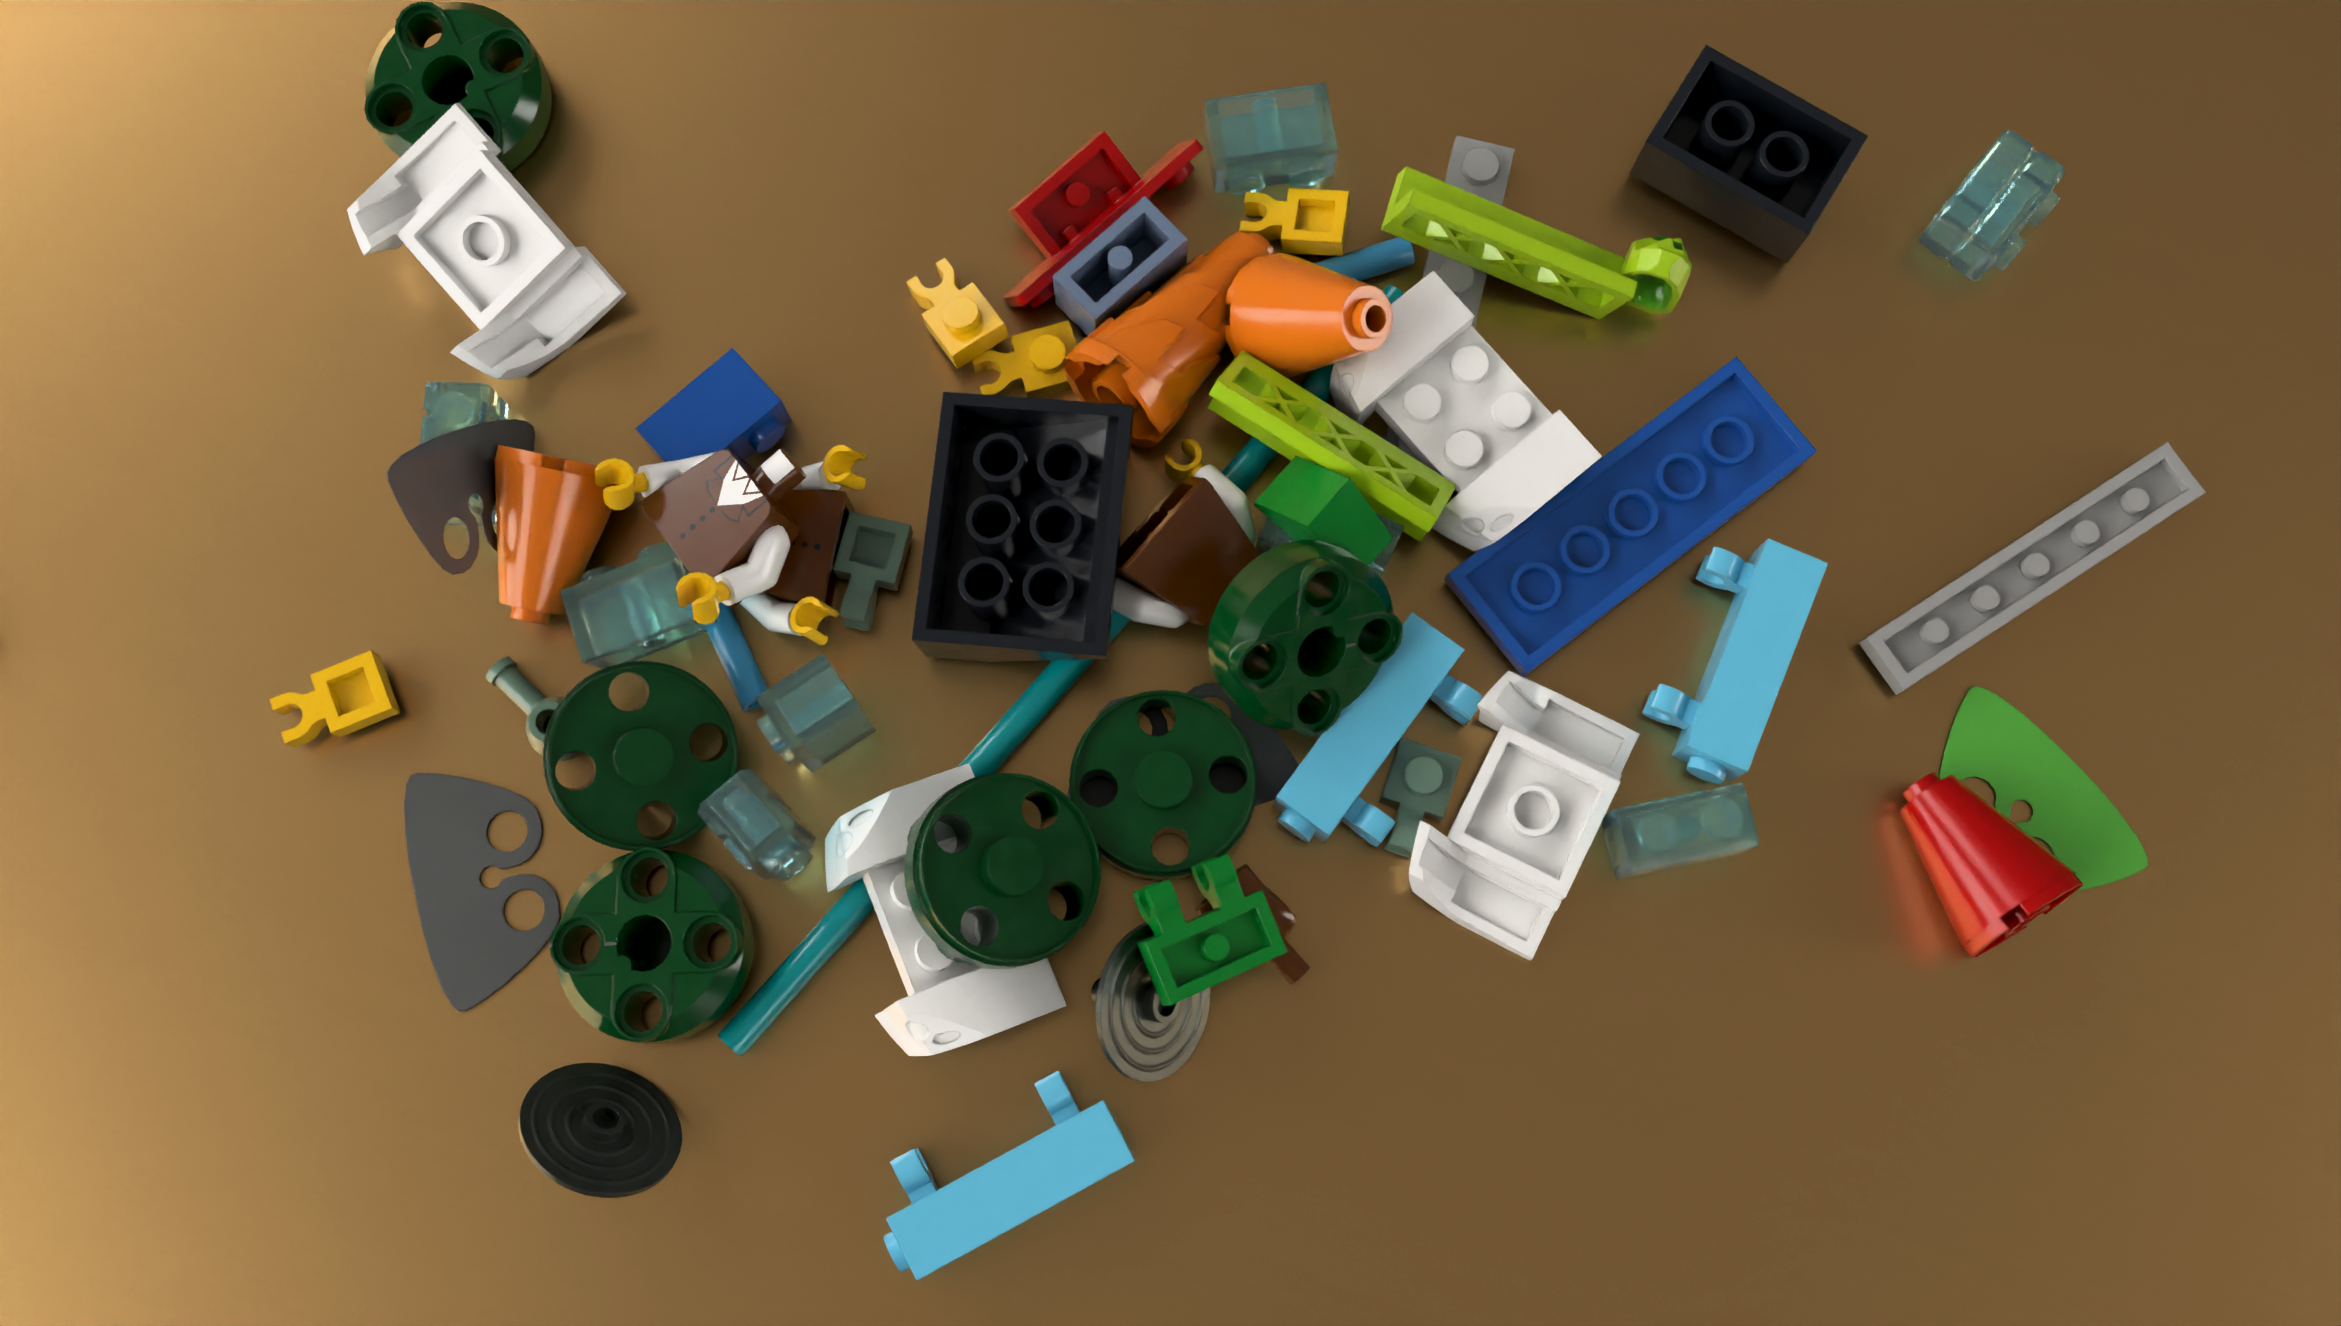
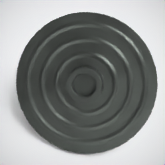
[1091,923,1211,1082]
[518,1063,682,1198]

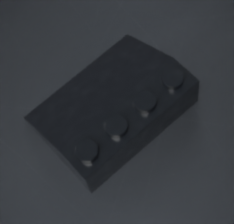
[912,392,1134,662]

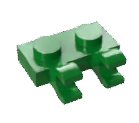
[1133,854,1288,1006]

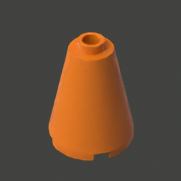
[1225,253,1393,378]
[494,445,619,625]

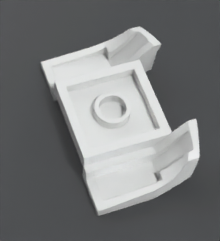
[347,103,627,380]
[1329,271,1602,551]
[1409,671,1640,961]
[825,763,1067,1056]

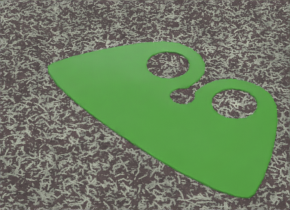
[1939,686,2148,891]

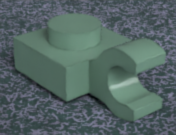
[833,511,913,632]
[1379,737,1462,858]

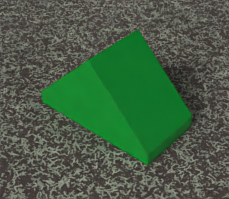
[1254,456,1393,566]

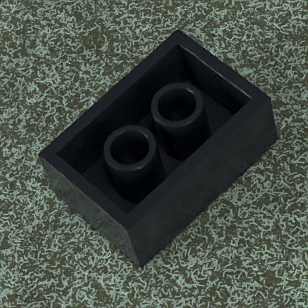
[1630,45,1868,263]

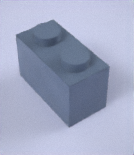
[1052,196,1188,336]

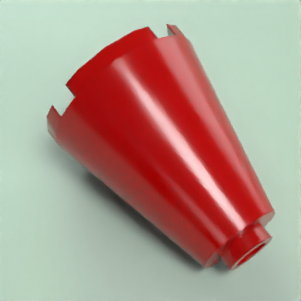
[1900,772,2083,958]

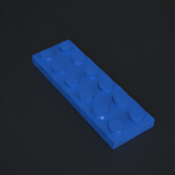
[1444,356,1817,677]

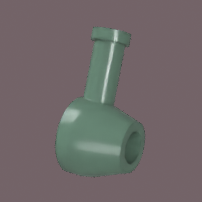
[485,656,583,761]

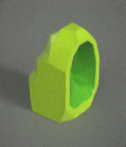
[1620,235,1693,314]

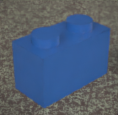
[635,347,792,462]

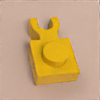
[1239,188,1350,256]
[906,258,1009,369]
[972,320,1076,398]
[269,650,401,748]

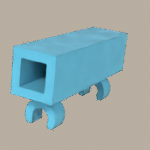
[1642,538,1828,784]
[1273,612,1483,848]
[883,1071,1135,1281]

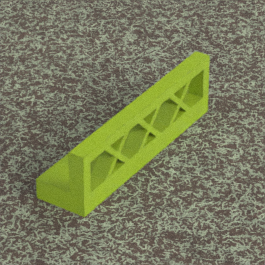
[1381,166,1638,320]
[1207,350,1457,542]

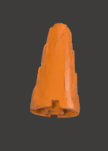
[1063,232,1275,448]

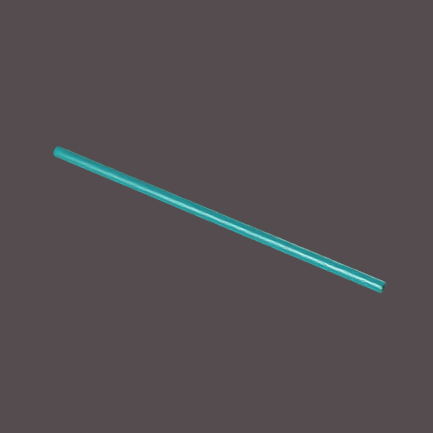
[718,285,1404,1056]

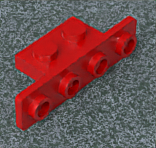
[1003,131,1204,308]

